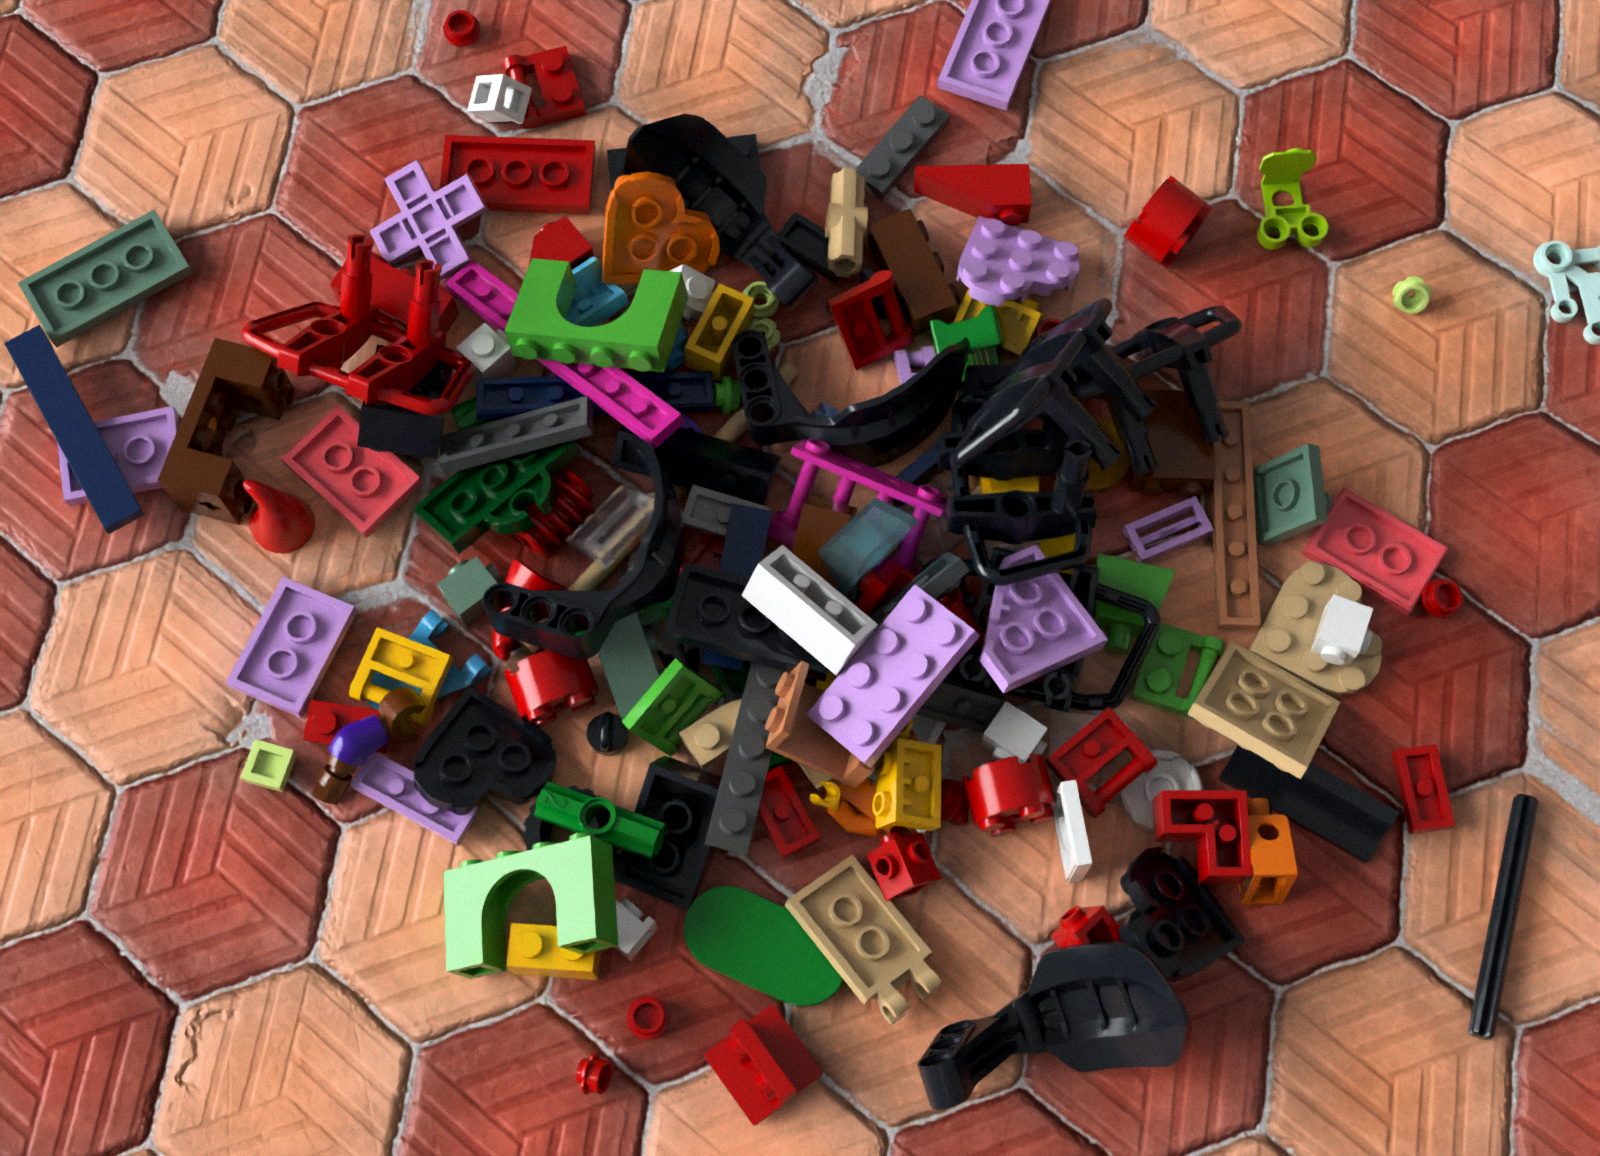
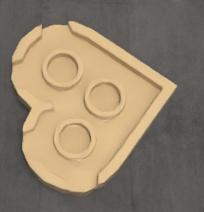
[1249,561,1382,697]

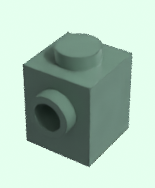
[436,556,505,627]

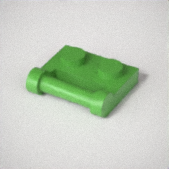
[1130,623,1225,720]
[622,657,725,757]

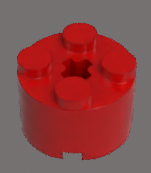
[1123,175,1213,269]
[504,650,599,727]
[962,754,1057,837]

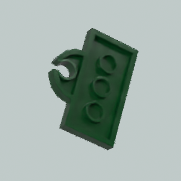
[413,440,581,554]

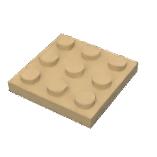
[1188,640,1340,779]

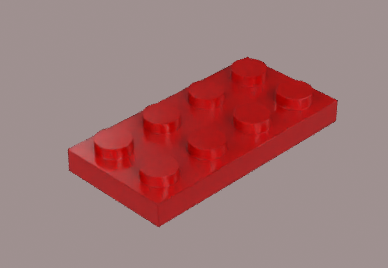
[439,135,596,214]

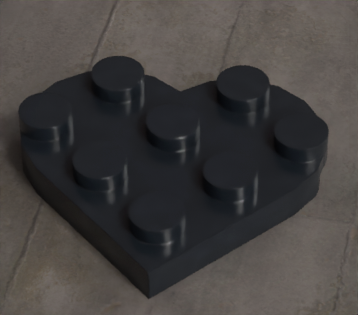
[414,686,556,815]
[1118,847,1246,983]

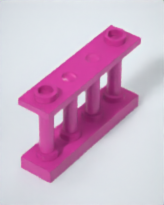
[767,438,947,578]

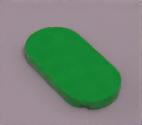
[684,886,844,1008]

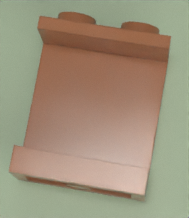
[765,661,876,788]

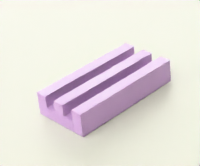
[1122,496,1214,563]

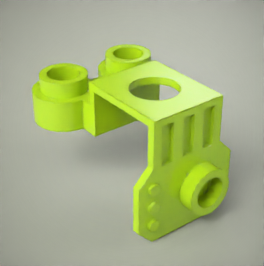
[1257,148,1328,250]

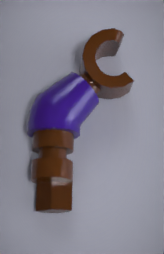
[311,687,426,805]

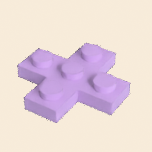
[369,160,488,280]

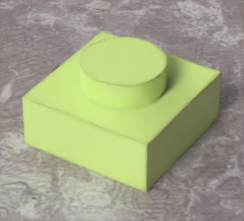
[240,739,297,793]

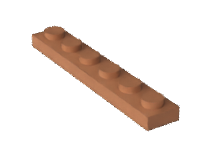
[1211,401,1261,630]

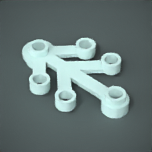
[1533,241,1600,345]

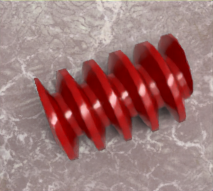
[514,471,596,559]

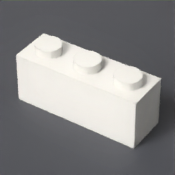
[741,545,878,676]

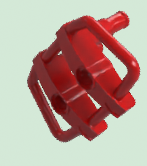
[242,234,475,415]

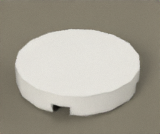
[1118,749,1203,832]

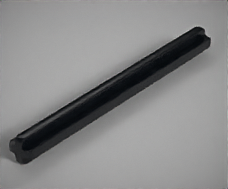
[1468,794,1539,1040]

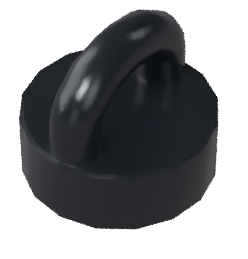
[587,711,629,756]

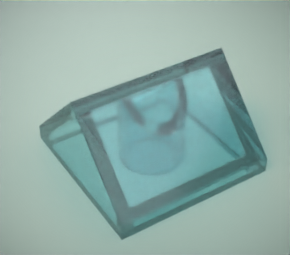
[818,497,918,596]

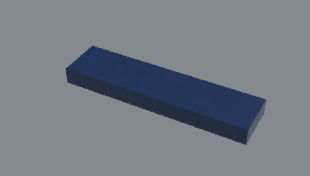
[701,503,772,672]

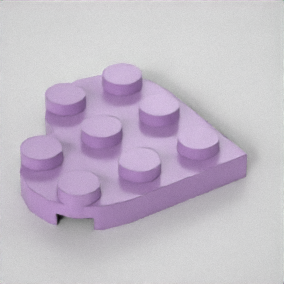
[956,216,1080,306]

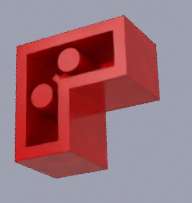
[1152,790,1252,884]

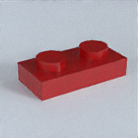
[302,699,390,754]
[1391,745,1455,834]
[758,765,821,860]

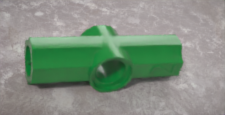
[534,782,667,860]

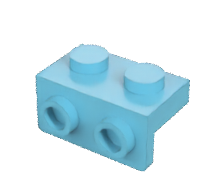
[566,256,630,327]

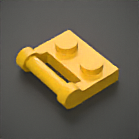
[349,627,454,726]

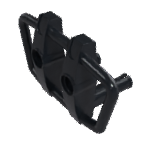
[949,298,1157,470]
[1072,306,1242,475]
[936,380,1097,586]
[919,546,1161,713]

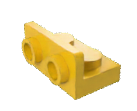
[953,288,1045,355]
[872,738,942,831]

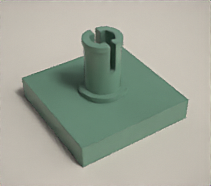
[1253,443,1332,547]

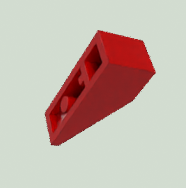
[914,164,1032,226]

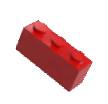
[330,252,459,333]

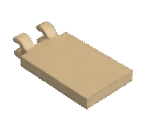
[785,854,942,1025]

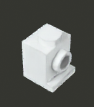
[467,74,532,124]
[614,898,658,962]

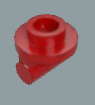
[941,779,969,826]

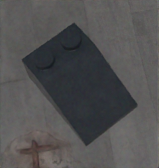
[357,344,453,459]
[614,755,722,910]

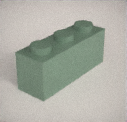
[598,590,665,719]

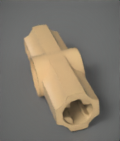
[825,168,868,277]

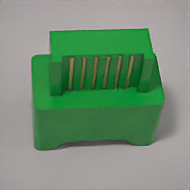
[929,305,1006,382]

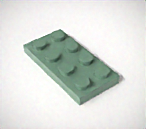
[18,209,193,348]

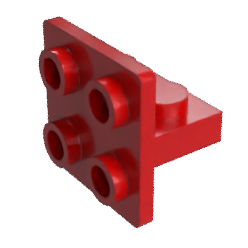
[705,1005,823,1126]

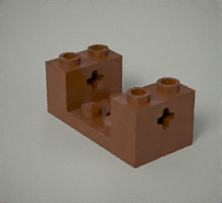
[158,338,294,525]

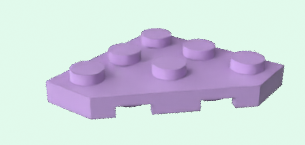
[979,545,1108,694]

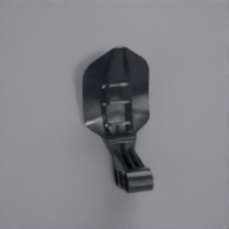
[622,114,819,311]
[732,330,970,468]
[482,436,685,660]
[917,941,1189,1110]

